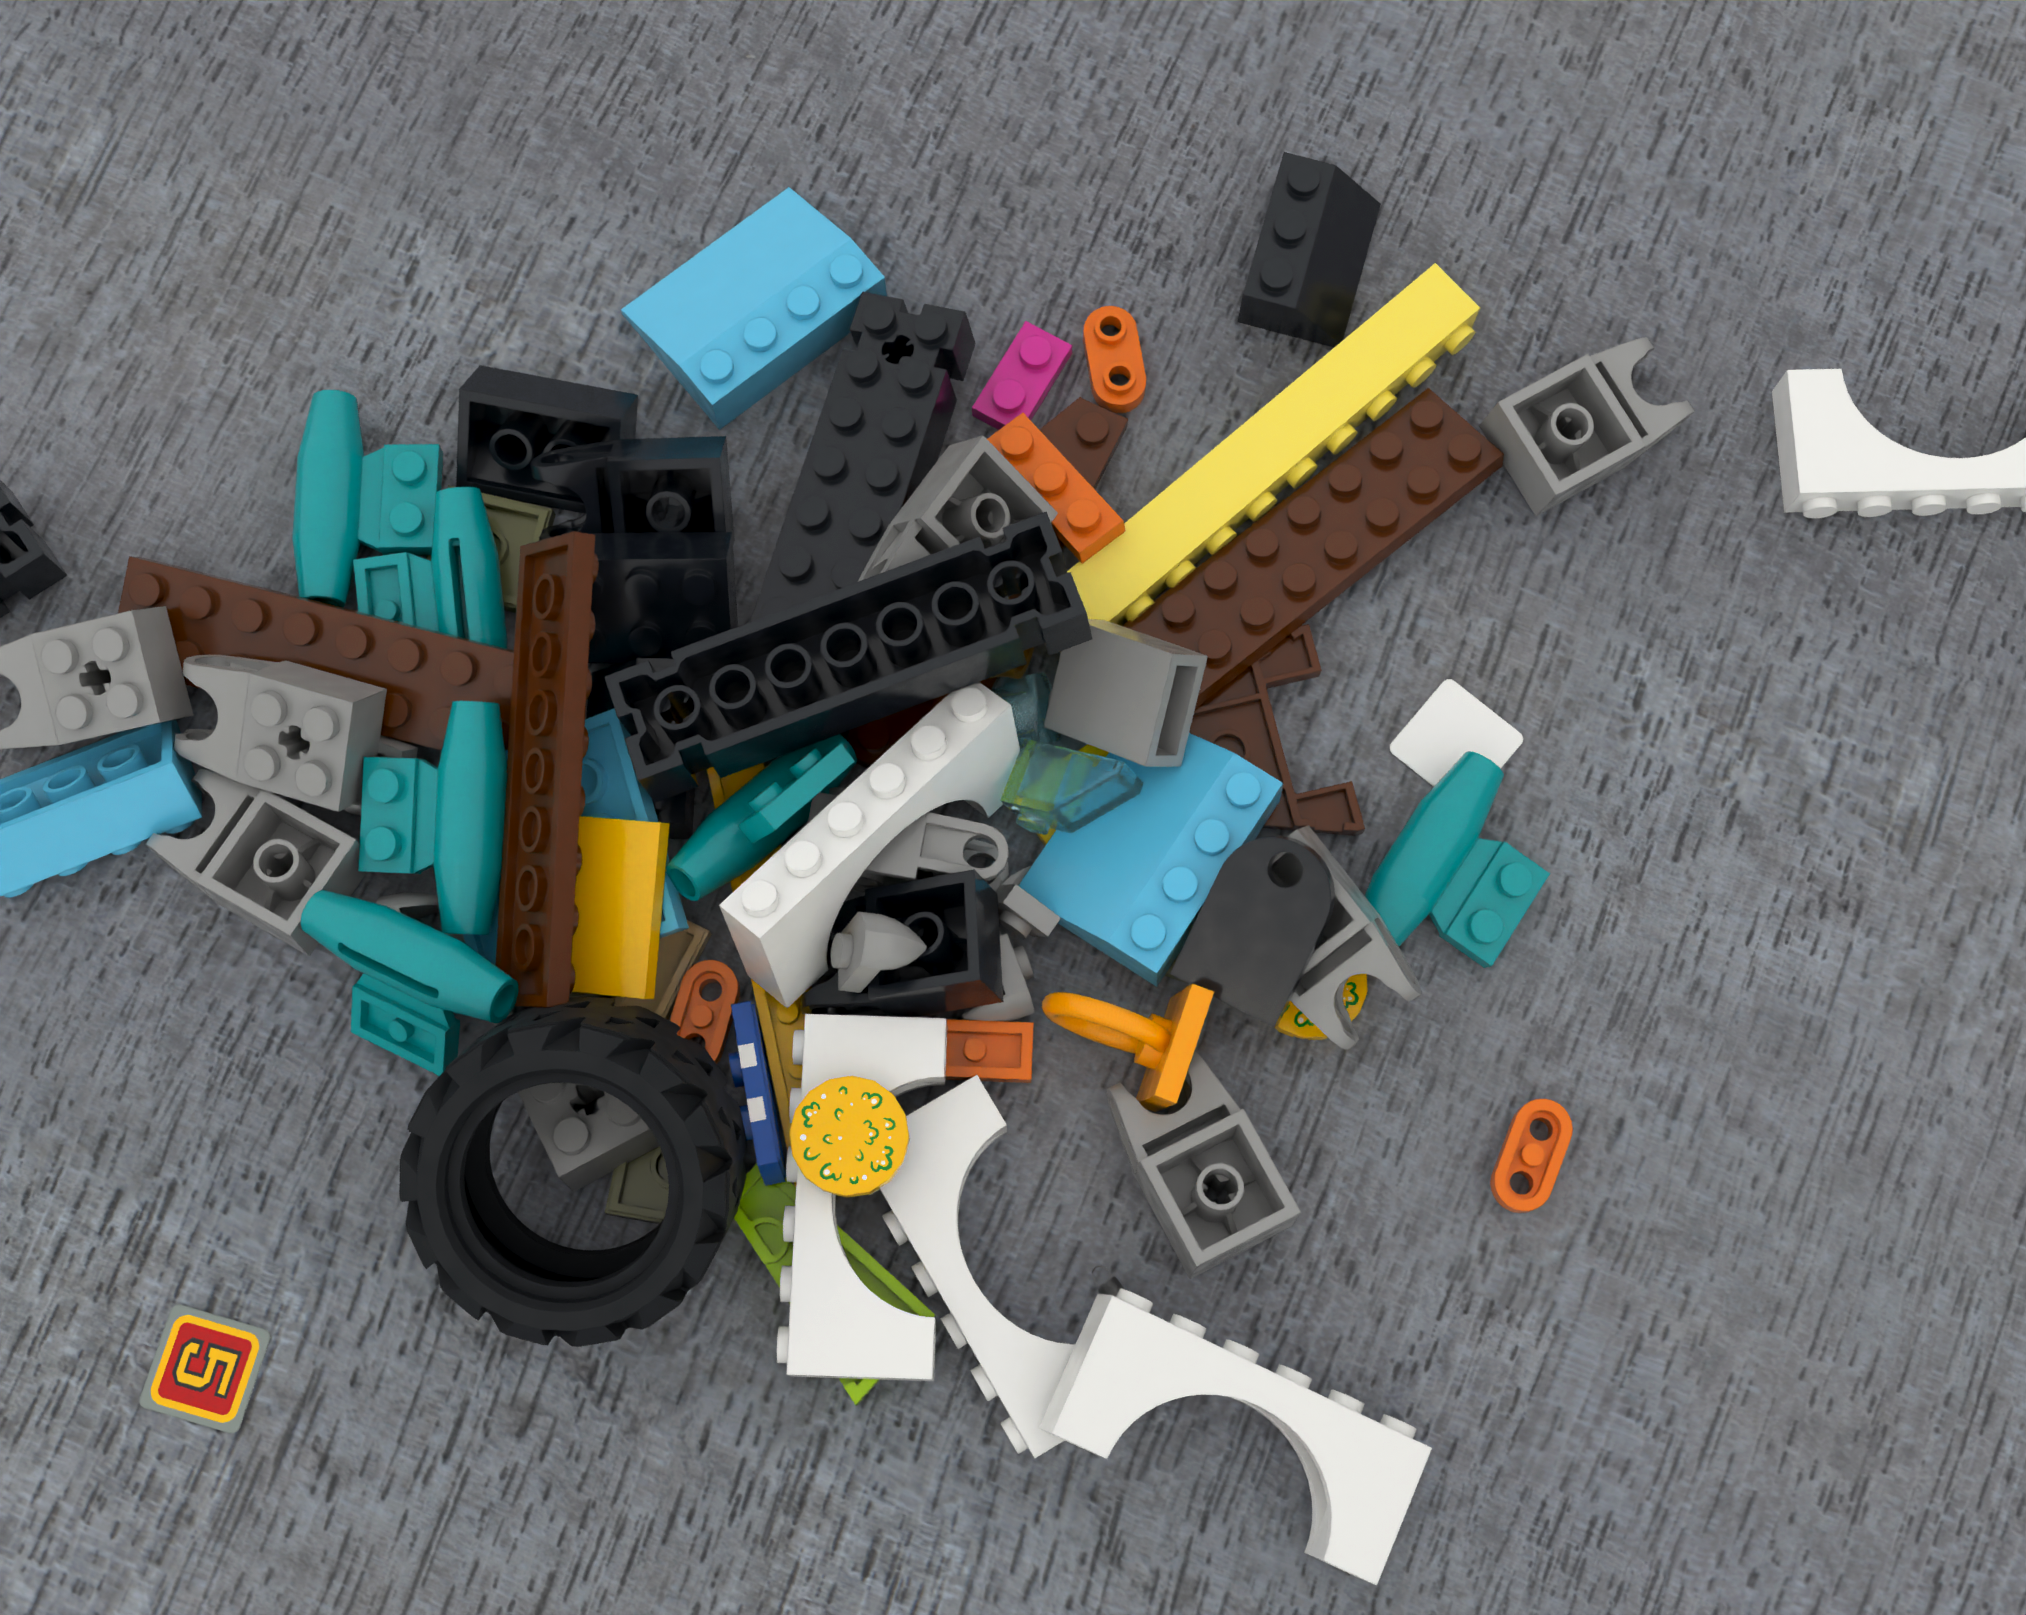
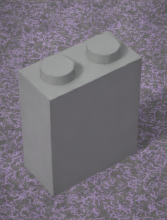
[1044,619,1208,767]

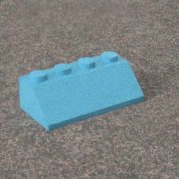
[0,720,202,898]

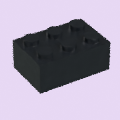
[564,532,738,663]

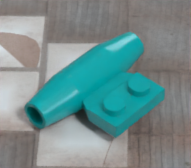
[292,390,443,608]
[353,487,508,649]
[358,701,507,935]
[666,734,857,901]
[1364,751,1550,968]
[301,890,519,1076]

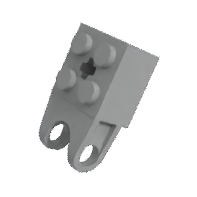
[1479,337,1695,516]
[858,435,1058,582]
[0,606,194,749]
[174,655,387,812]
[146,769,367,956]
[807,787,1009,893]
[1272,825,1422,1050]
[493,992,659,1192]
[1106,1051,1301,1279]

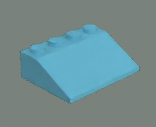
[621,187,887,430]
[1018,733,1283,987]

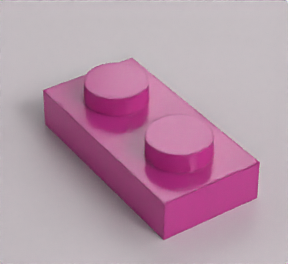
[972,321,1072,430]

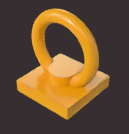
[1041,984,1214,1112]

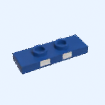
[729,1001,786,1186]

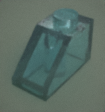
[1000,739,1144,835]

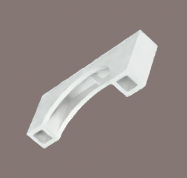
[1772,369,2026,518]
[719,682,1027,1008]
[777,1014,948,1381]
[869,1075,1075,1459]
[1039,1288,1432,1585]

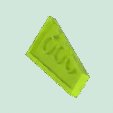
[734,1163,936,1406]

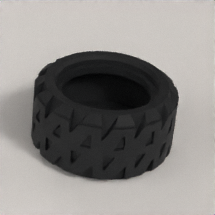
[399,997,747,1347]

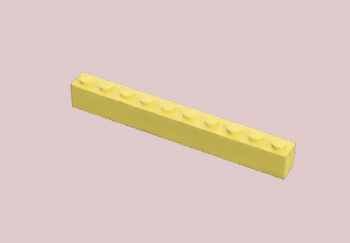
[1060,263,1480,653]

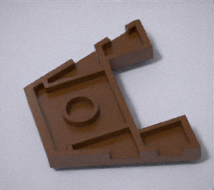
[1189,624,1365,836]

